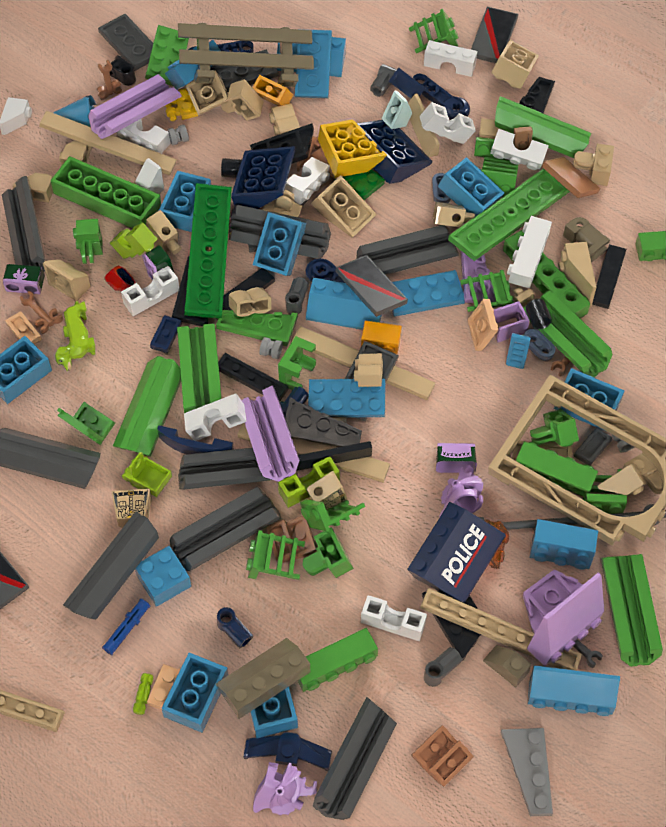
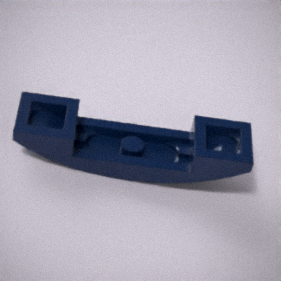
[157,425,234,455]

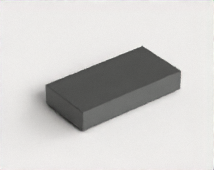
[574,427,613,466]

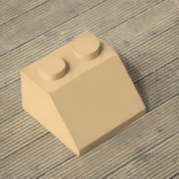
[185,70,228,115]
[43,259,91,301]

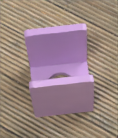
[494,301,529,342]

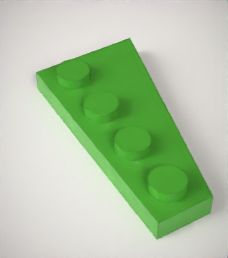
[216,310,298,346]

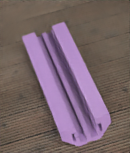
[89,74,182,139]
[241,386,300,482]

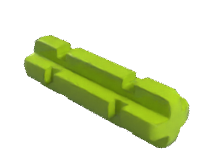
[133,673,153,715]

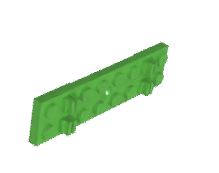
[448,169,570,261]

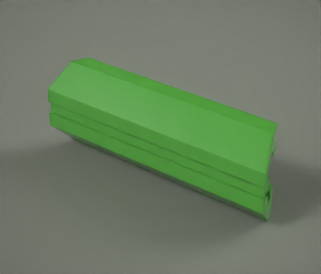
[495,96,591,158]
[523,290,613,377]
[177,324,221,413]
[113,356,181,457]
[601,554,663,667]

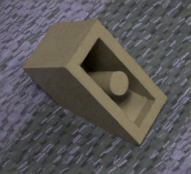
[483,645,531,687]

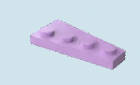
[461,251,500,307]

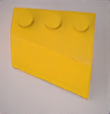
[318,119,387,178]

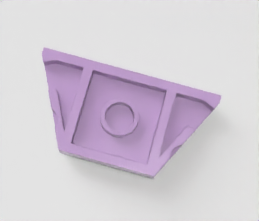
[523,569,583,634]

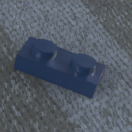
[388,68,426,98]
[150,315,182,354]

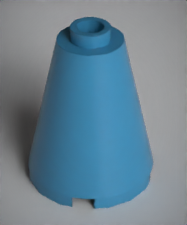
[53,95,96,127]

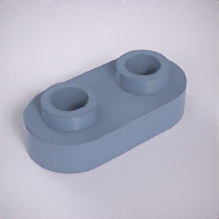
[432,173,451,203]
[524,329,556,361]

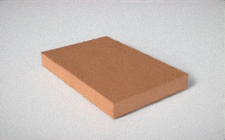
[542,157,601,198]

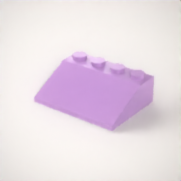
[527,572,604,666]

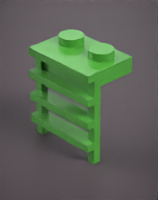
[409,9,459,54]
[482,157,518,197]
[460,270,514,312]
[57,402,115,445]
[583,469,627,514]
[300,499,365,532]
[246,530,305,580]

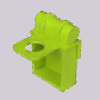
[122,452,172,497]

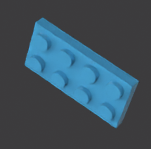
[295,29,332,98]
[392,270,465,317]
[308,379,386,418]

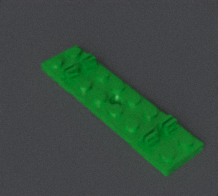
[184,183,232,318]

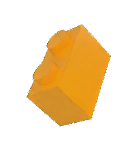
[252,75,293,106]
[361,320,402,354]

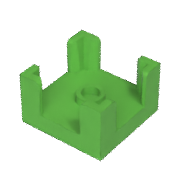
[278,336,316,390]

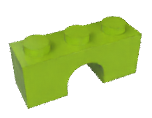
[110,223,157,259]
[278,457,340,508]

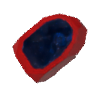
[104,265,136,291]

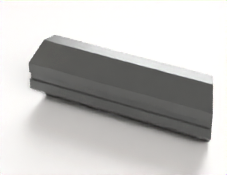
[2,176,45,275]
[229,204,331,259]
[356,225,459,275]
[0,428,101,489]
[178,448,289,490]
[170,487,281,571]
[63,511,159,620]
[313,697,397,820]

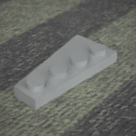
[500,728,553,816]

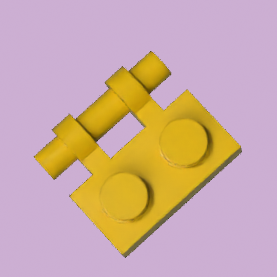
[165,88,198,121]

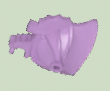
[439,464,483,517]
[253,762,317,815]

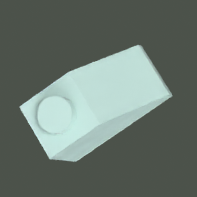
[381,91,412,129]

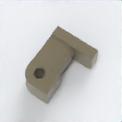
[563,217,610,263]

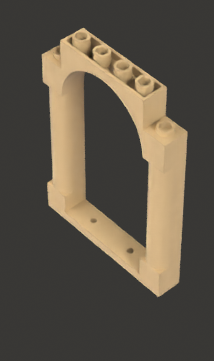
[488,374,666,546]

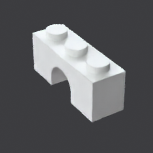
[424,40,477,77]
[420,102,476,144]
[117,119,171,154]
[490,129,549,170]
[285,157,330,205]
[121,266,179,316]
[184,393,247,441]
[361,595,427,642]

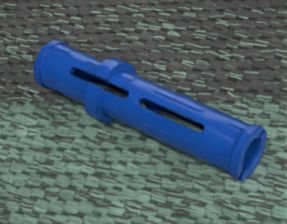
[102,598,151,655]

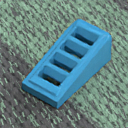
[506,333,531,369]

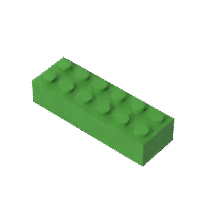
[51,156,162,228]

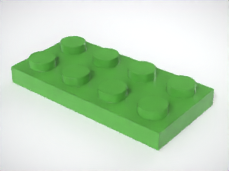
[145,25,189,86]

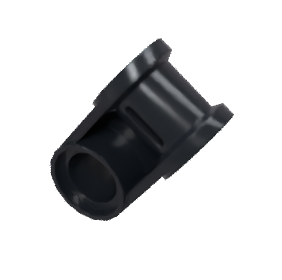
[105,55,136,86]

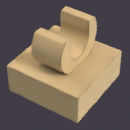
[513,287,534,307]

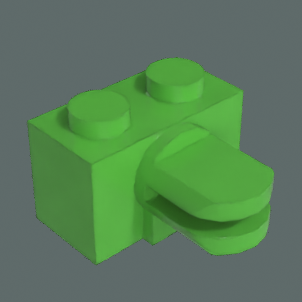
[73,219,103,264]
[530,409,579,447]
[302,527,354,578]

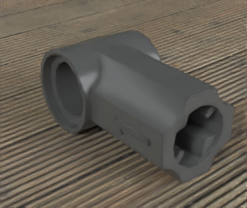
[370,64,397,97]
[285,277,309,315]
[423,647,463,687]

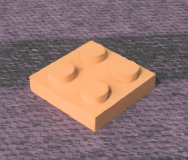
[467,299,498,351]

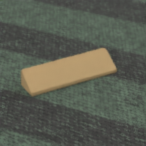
[408,94,440,157]

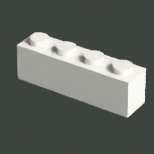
[507,216,552,289]

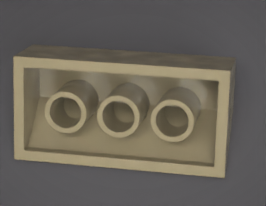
[215,638,310,719]

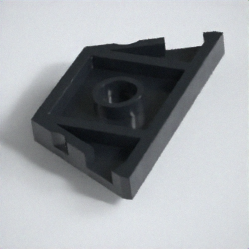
[250,123,314,164]
[422,591,481,661]

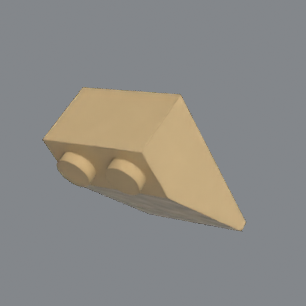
[491,40,539,89]
[311,175,377,238]
[558,242,596,308]

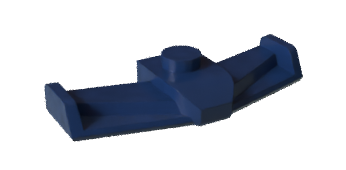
[243,732,332,771]

